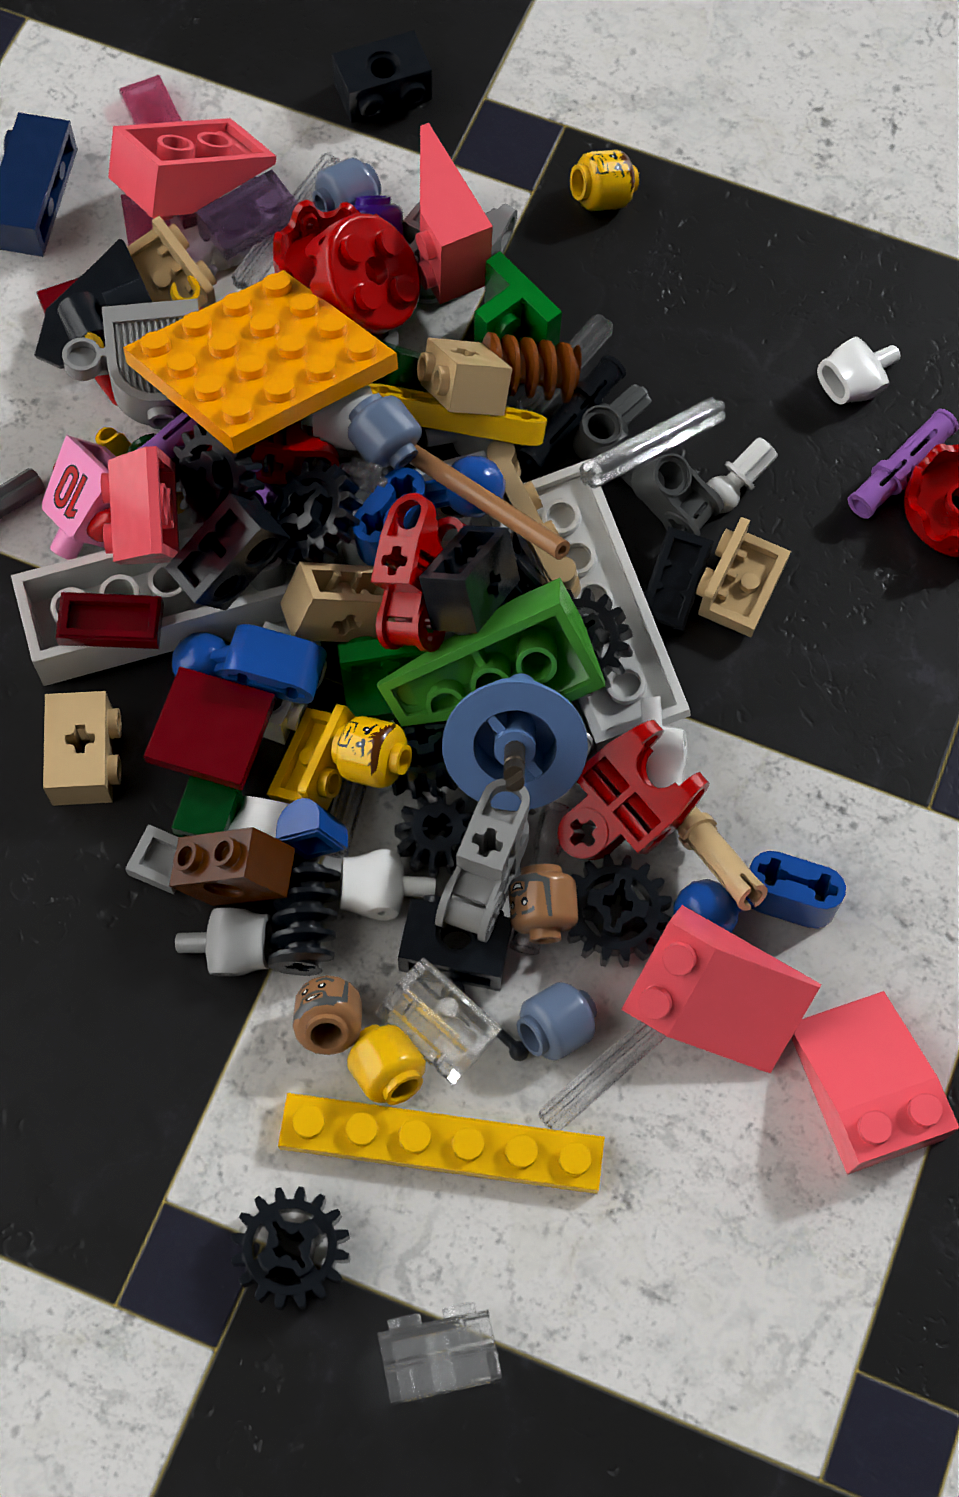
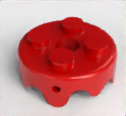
[273,200,380,289]
[305,214,420,337]
[904,444,959,557]

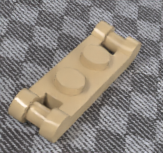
[486,440,581,598]

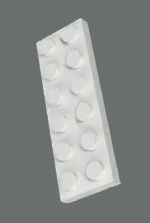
[503,459,691,750]

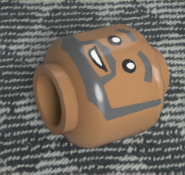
[508,864,578,944]
[292,975,362,1055]

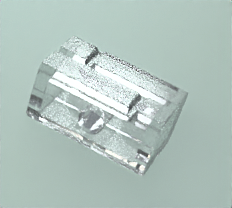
[375,958,502,1085]
[378,1302,502,1405]

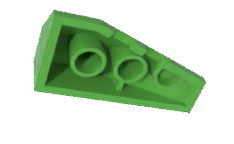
[377,578,605,726]

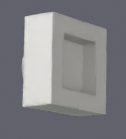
[125,824,179,894]

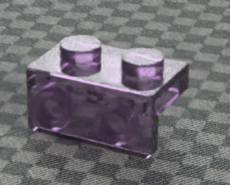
[196,169,298,261]

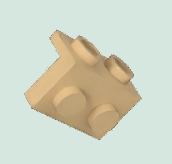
[127,216,217,308]
[696,517,791,637]

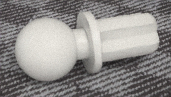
[706,438,778,513]

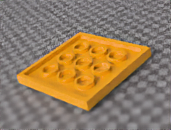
[123,270,398,454]

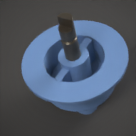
[442,673,588,811]

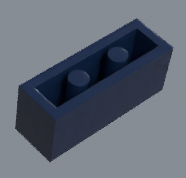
[0,112,78,257]

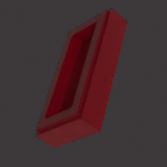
[55,592,164,649]

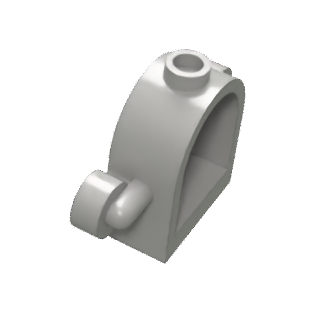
[62,298,199,430]

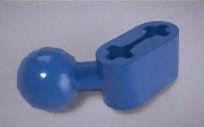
[352,456,505,566]
[172,624,328,704]
[673,851,846,933]

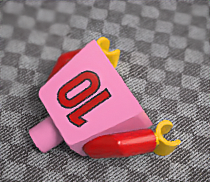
[42,427,185,560]

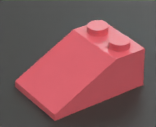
[108,118,277,220]
[415,123,493,304]
[100,446,180,565]
[621,905,821,1074]
[791,991,959,1175]

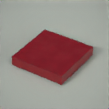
[144,667,276,791]

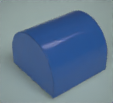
[276,798,348,860]

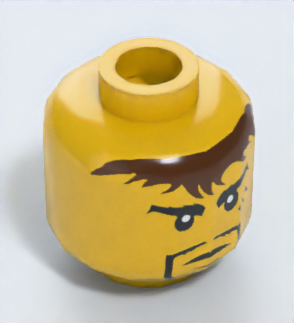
[570,150,639,211]
[331,716,412,788]

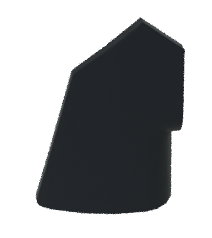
[34,239,152,369]

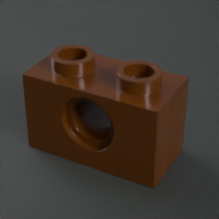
[169,827,295,906]

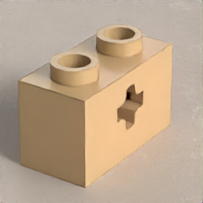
[417,338,512,416]
[280,562,395,642]
[43,691,122,806]

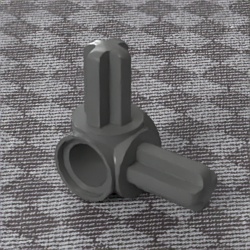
[572,384,652,489]

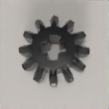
[394,790,474,878]

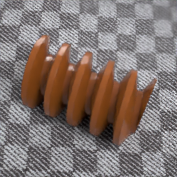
[482,332,582,403]

